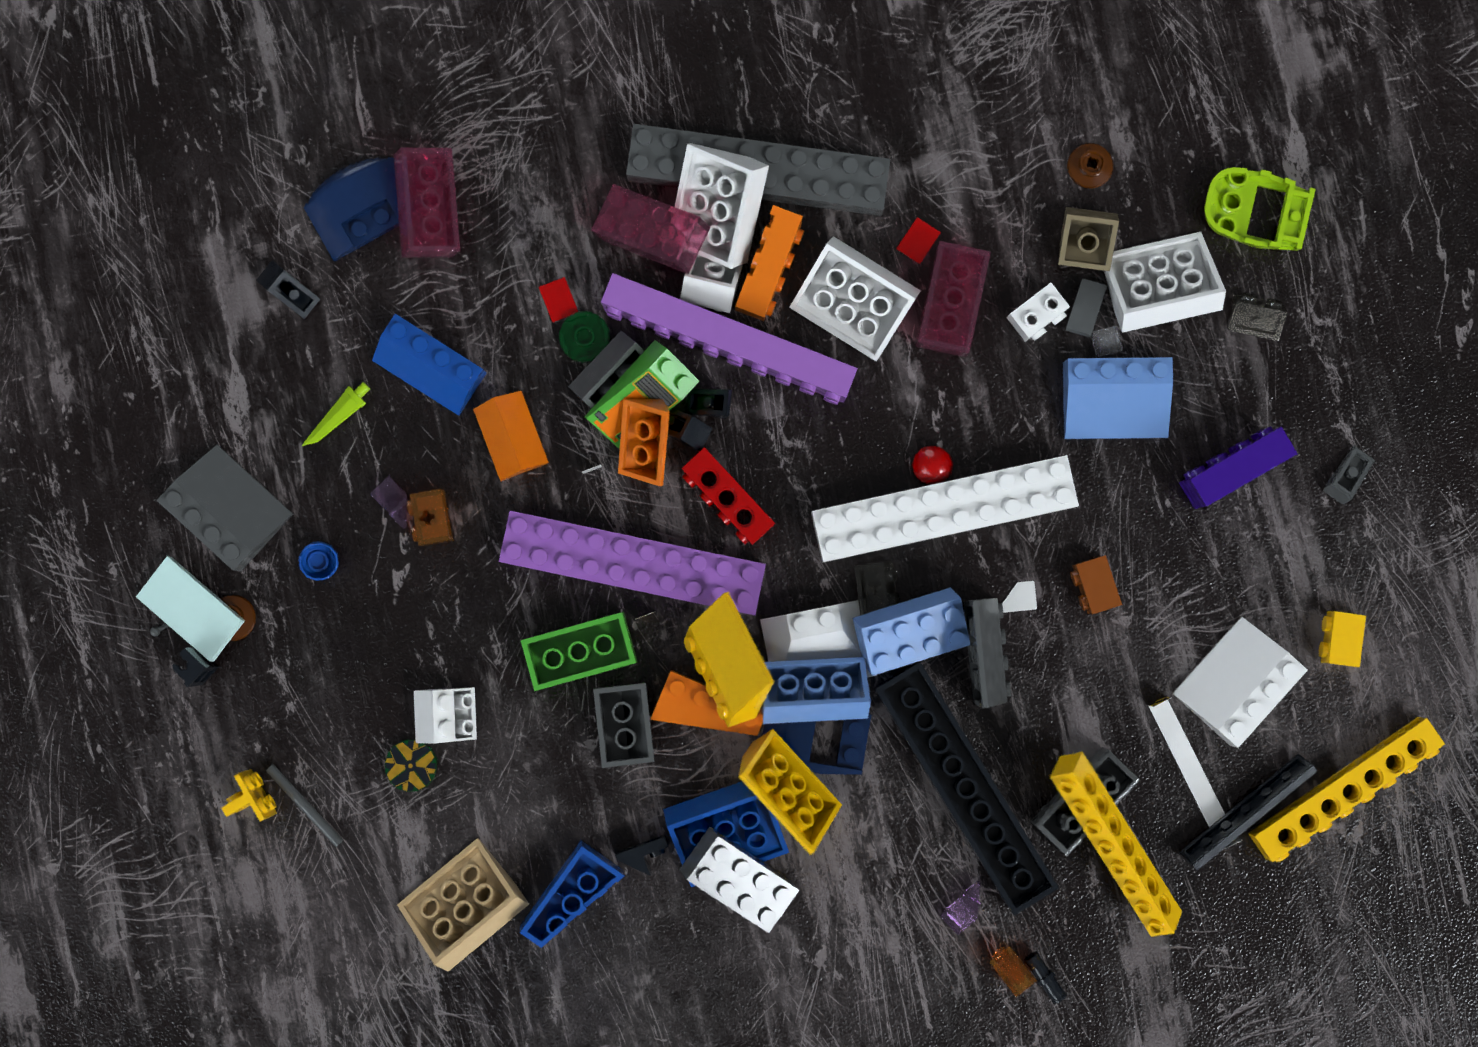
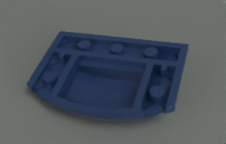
[304,157,424,262]

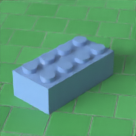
[853,587,970,676]
[761,657,871,724]

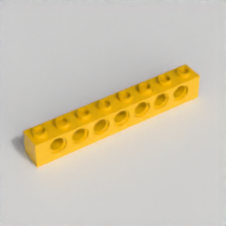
[1248,717,1445,863]
[1050,752,1182,937]

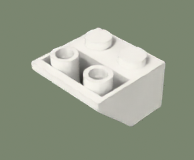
[414,687,477,744]

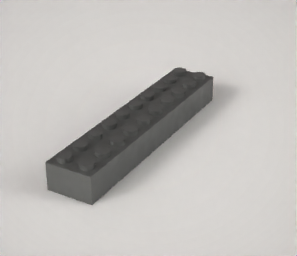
[626,124,890,216]

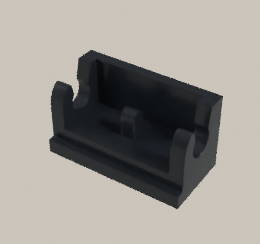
[172,647,220,687]

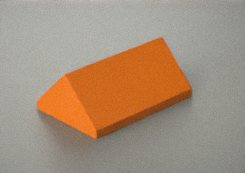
[473,391,549,481]
[618,398,670,487]

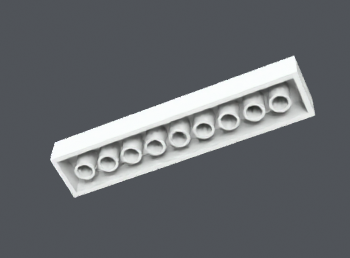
[811,455,1079,563]

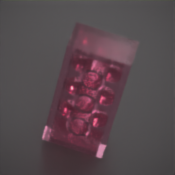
[394,147,460,258]
[591,184,711,274]
[915,241,991,357]

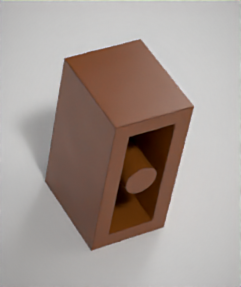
[1070,555,1122,615]

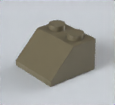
[1058,207,1119,271]

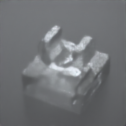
[1091,326,1123,358]

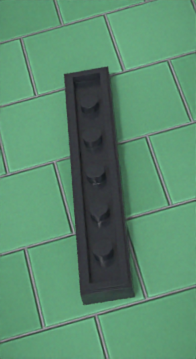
[1179,754,1317,871]

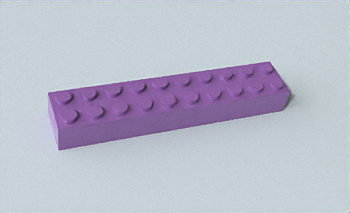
[601,273,858,405]
[499,511,766,615]

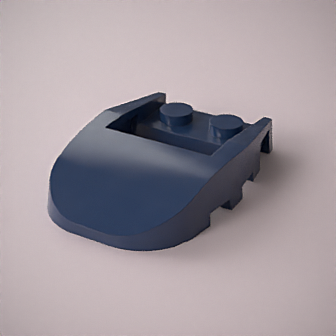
[762,713,872,775]

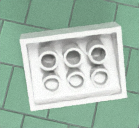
[668,143,769,269]
[1104,232,1226,333]
[789,236,921,362]
[1172,617,1307,748]

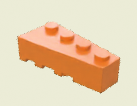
[735,205,804,321]
[650,670,763,736]

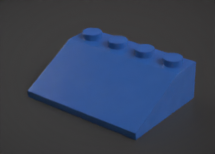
[663,781,789,887]

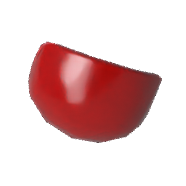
[912,446,953,484]

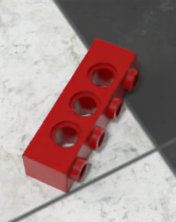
[682,447,775,545]

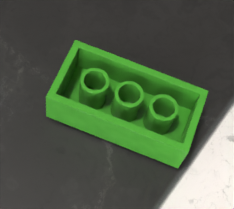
[521,612,638,691]

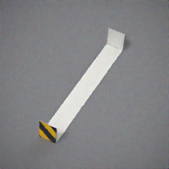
[1148,697,1242,849]

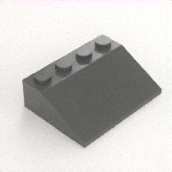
[156,445,293,571]
[963,598,1011,708]

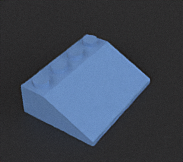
[1063,357,1173,439]

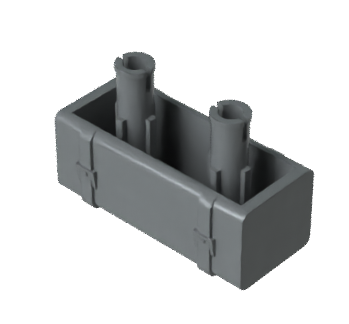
[1030,747,1140,856]

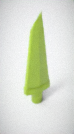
[302,382,370,446]

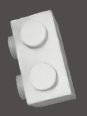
[1007,283,1070,342]

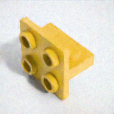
[221,769,277,822]

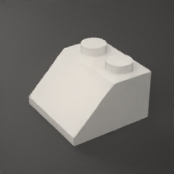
[680,252,743,313]

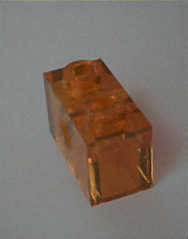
[407,489,453,546]

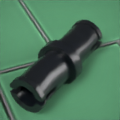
[1024,951,1067,1004]

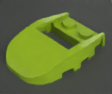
[1204,167,1315,251]

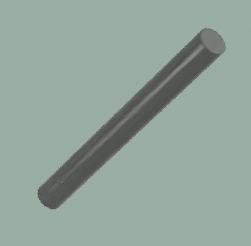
[266,764,344,847]

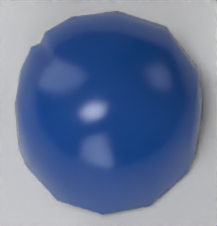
[298,541,339,581]

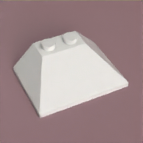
[760,599,877,678]

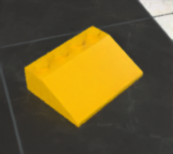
[684,592,774,727]
[739,729,842,855]

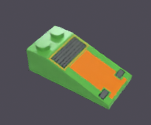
[585,340,699,449]

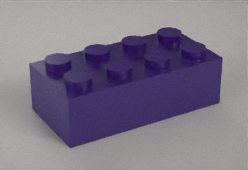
[1179,426,1298,509]

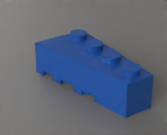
[520,841,625,948]

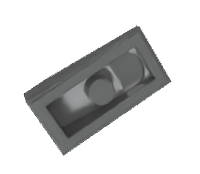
[1323,446,1375,504]

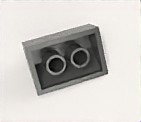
[568,331,644,409]
[593,683,655,768]

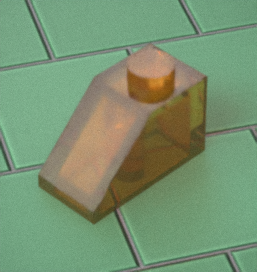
[990,946,1037,997]

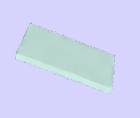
[136,556,245,662]

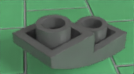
[1066,278,1107,338]

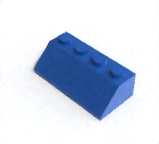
[372,314,487,416]

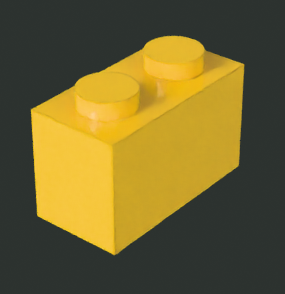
[1319,611,1366,667]

